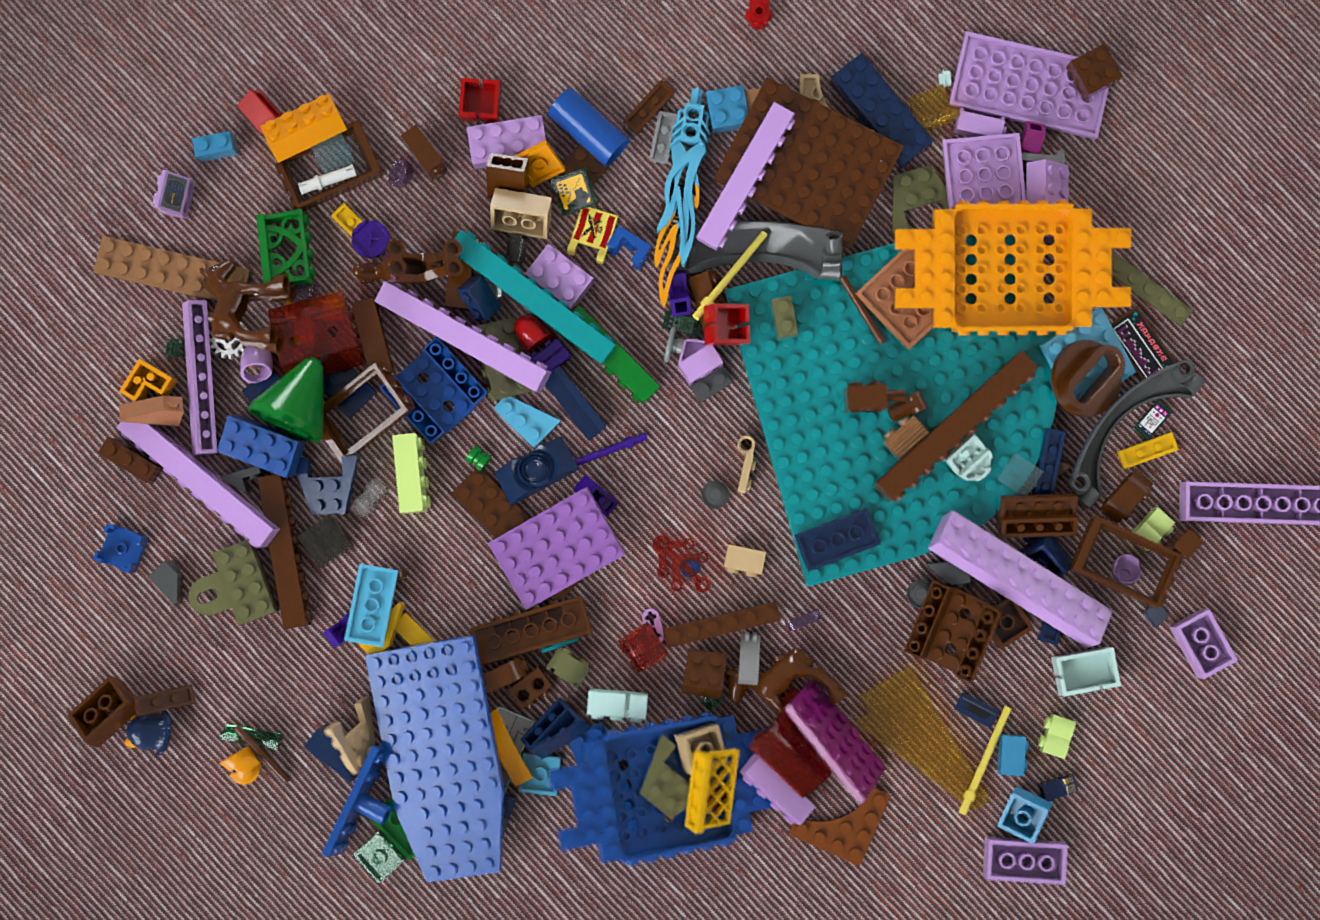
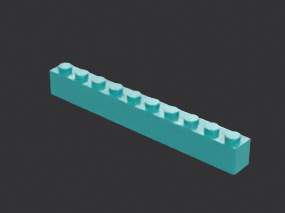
[454,230,616,365]

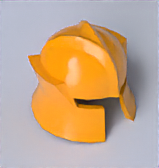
[219,746,261,785]

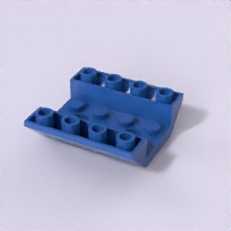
[379,336,488,445]

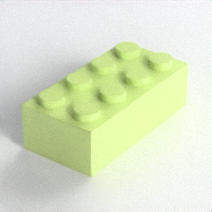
[392,433,431,514]

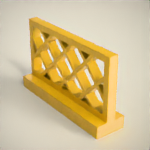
[685,748,739,834]

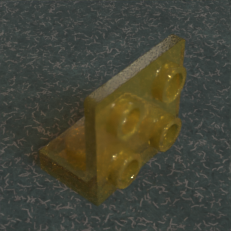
[908,85,960,131]

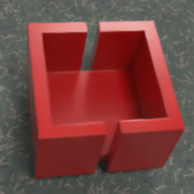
[458,78,502,123]
[704,303,750,346]

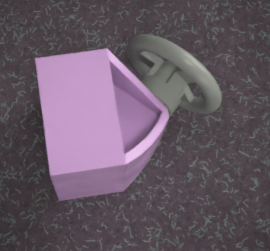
[664,325,723,386]

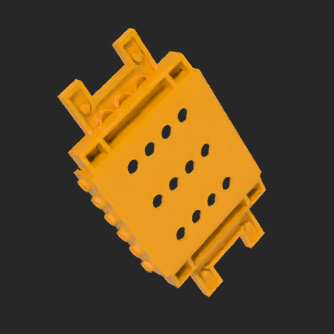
[895,200,1131,335]

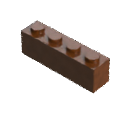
[445,231,480,311]
[350,297,395,379]

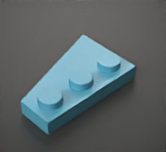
[493,397,561,448]

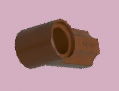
[887,390,928,423]

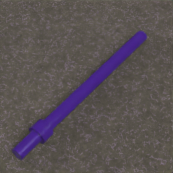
[574,433,648,466]

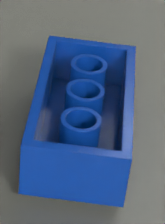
[217,414,306,478]

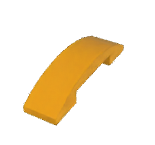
[490,709,533,787]

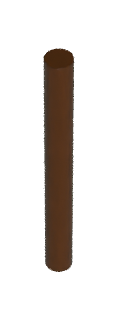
[840,275,886,345]
[234,724,291,783]

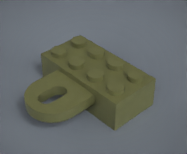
[189,539,280,626]

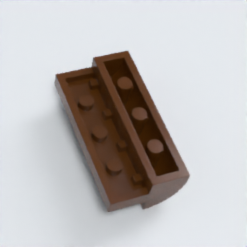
[996,493,1079,538]

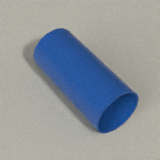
[548,87,630,167]

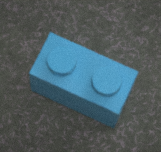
[192,131,238,162]
[997,734,1029,776]

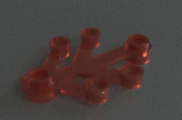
[653,535,711,593]

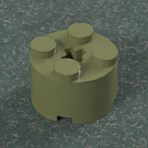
[545,647,590,689]

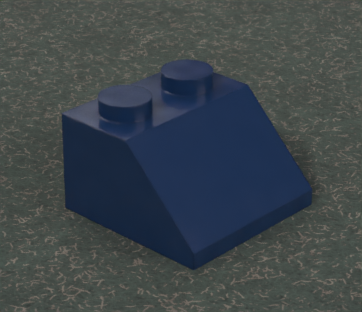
[1020,536,1073,577]

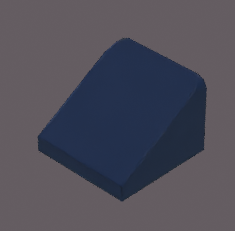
[1142,606,1169,628]

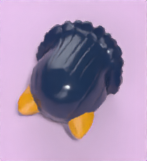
[125,710,172,756]

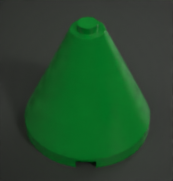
[248,357,324,443]

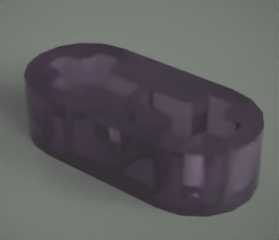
[785,609,822,632]

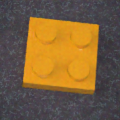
[515,140,565,187]

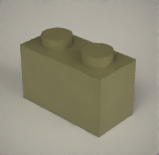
[770,296,798,340]

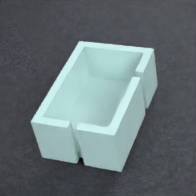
[1051,646,1121,697]
[587,688,648,722]

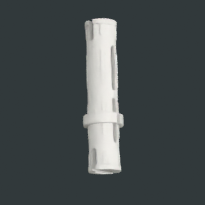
[298,164,357,195]

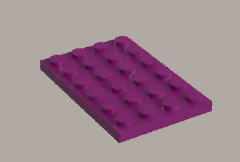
[785,679,885,804]

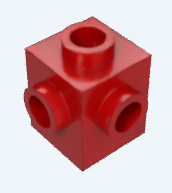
[745,0,772,30]

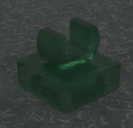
[165,338,186,359]

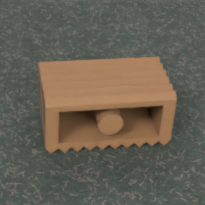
[883,416,929,460]

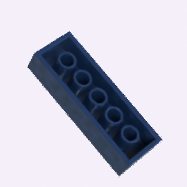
[830,53,934,169]

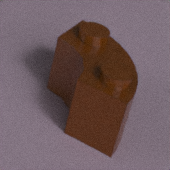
[1100,469,1153,524]

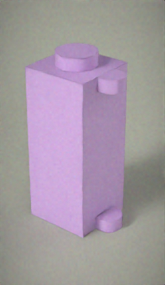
[954,107,1007,137]

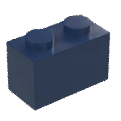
[457,275,501,321]

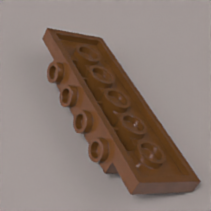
[470,596,592,666]

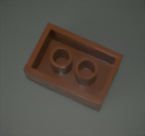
[67,675,136,748]

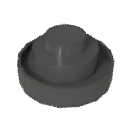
[701,481,729,509]
[906,580,931,608]

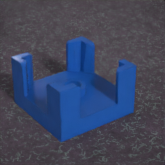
[606,226,652,272]
[93,523,149,573]

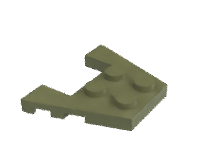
[891,165,948,236]
[640,735,720,818]

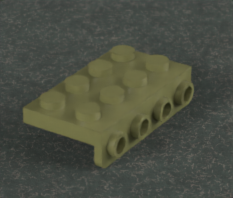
[476,317,533,402]

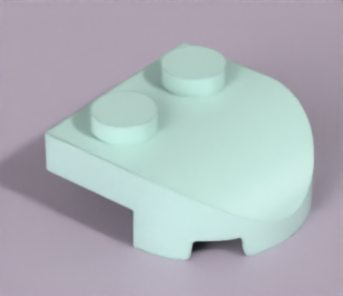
[944,433,993,481]

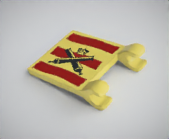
[567,206,618,265]

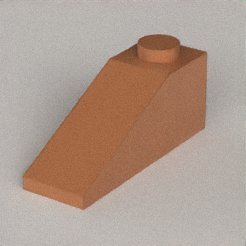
[119,396,184,426]

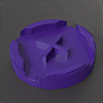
[352,220,390,259]

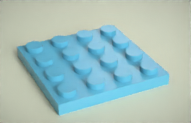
[1039,307,1136,401]

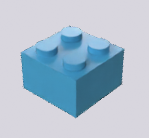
[705,85,748,134]
[997,786,1053,844]

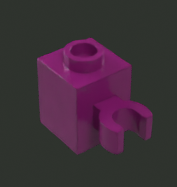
[1020,121,1046,153]

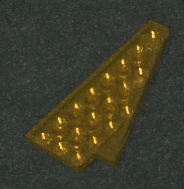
[854,666,990,811]

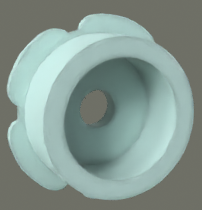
[938,69,951,88]

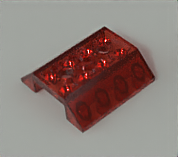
[268,290,364,375]
[748,686,833,798]

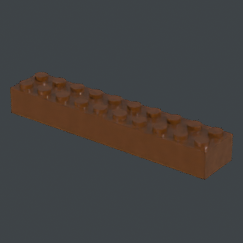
[873,351,1038,502]

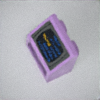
[153,170,195,219]

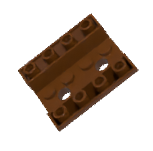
[904,580,1002,684]

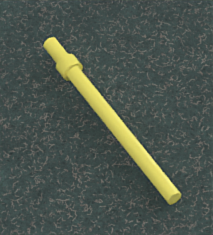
[692,231,768,320]
[958,706,1012,816]

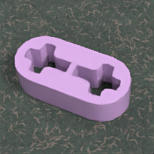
[642,608,664,645]

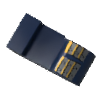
[1038,774,1078,802]

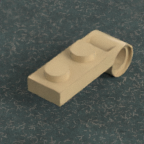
[737,436,756,494]

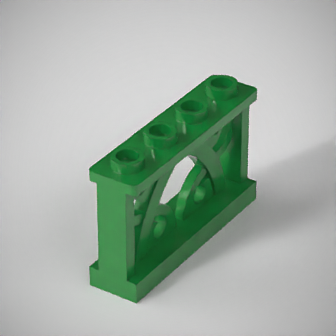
[256,208,316,286]

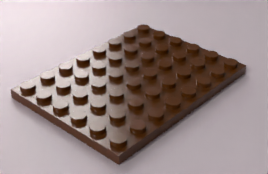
[714,77,904,250]

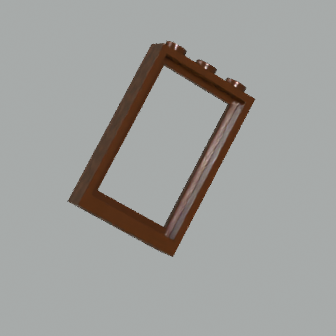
[274,120,384,211]
[323,361,416,463]
[1069,516,1182,608]

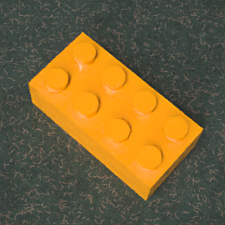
[261,93,347,163]

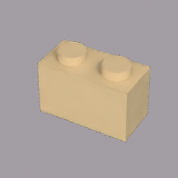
[723,544,766,578]

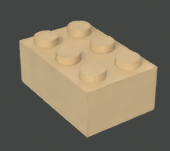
[490,188,552,239]

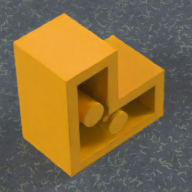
[119,359,178,401]

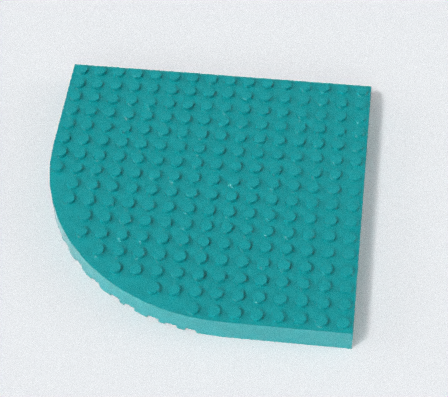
[724,235,1057,587]

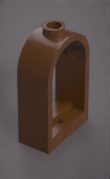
[483,657,530,694]

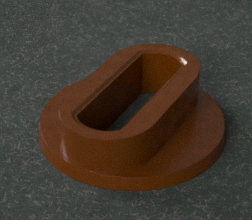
[1051,340,1125,417]

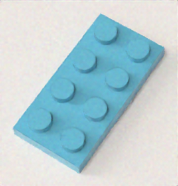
[344,564,399,648]

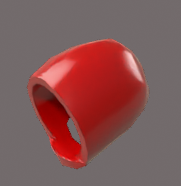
[514,313,554,352]

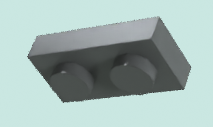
[690,367,732,403]

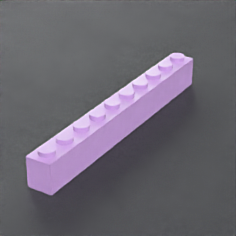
[374,281,552,393]
[116,422,280,548]

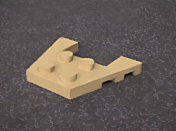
[325,696,375,775]

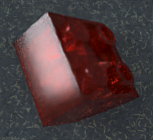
[618,622,669,673]

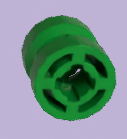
[465,445,492,472]

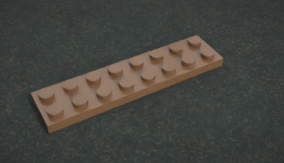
[93,236,251,302]

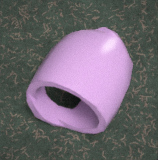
[240,346,273,383]

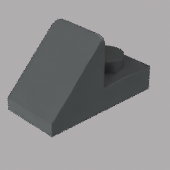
[221,466,265,494]

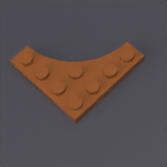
[788,787,891,867]

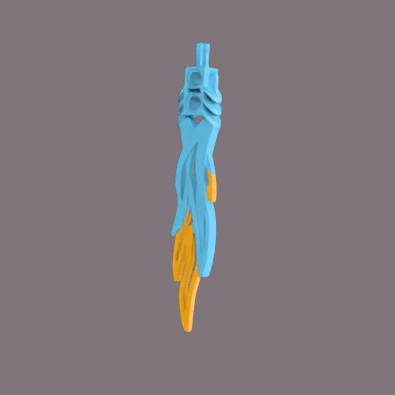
[654,88,710,308]

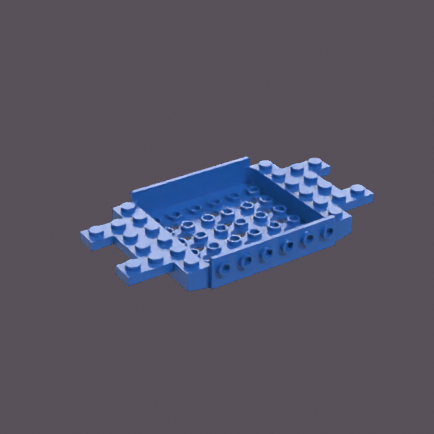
[548,712,776,866]

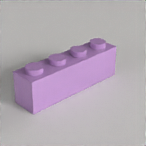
[739,754,815,825]

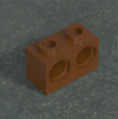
[507,666,553,709]

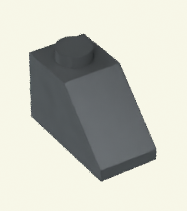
[148,561,183,605]
[927,561,971,588]

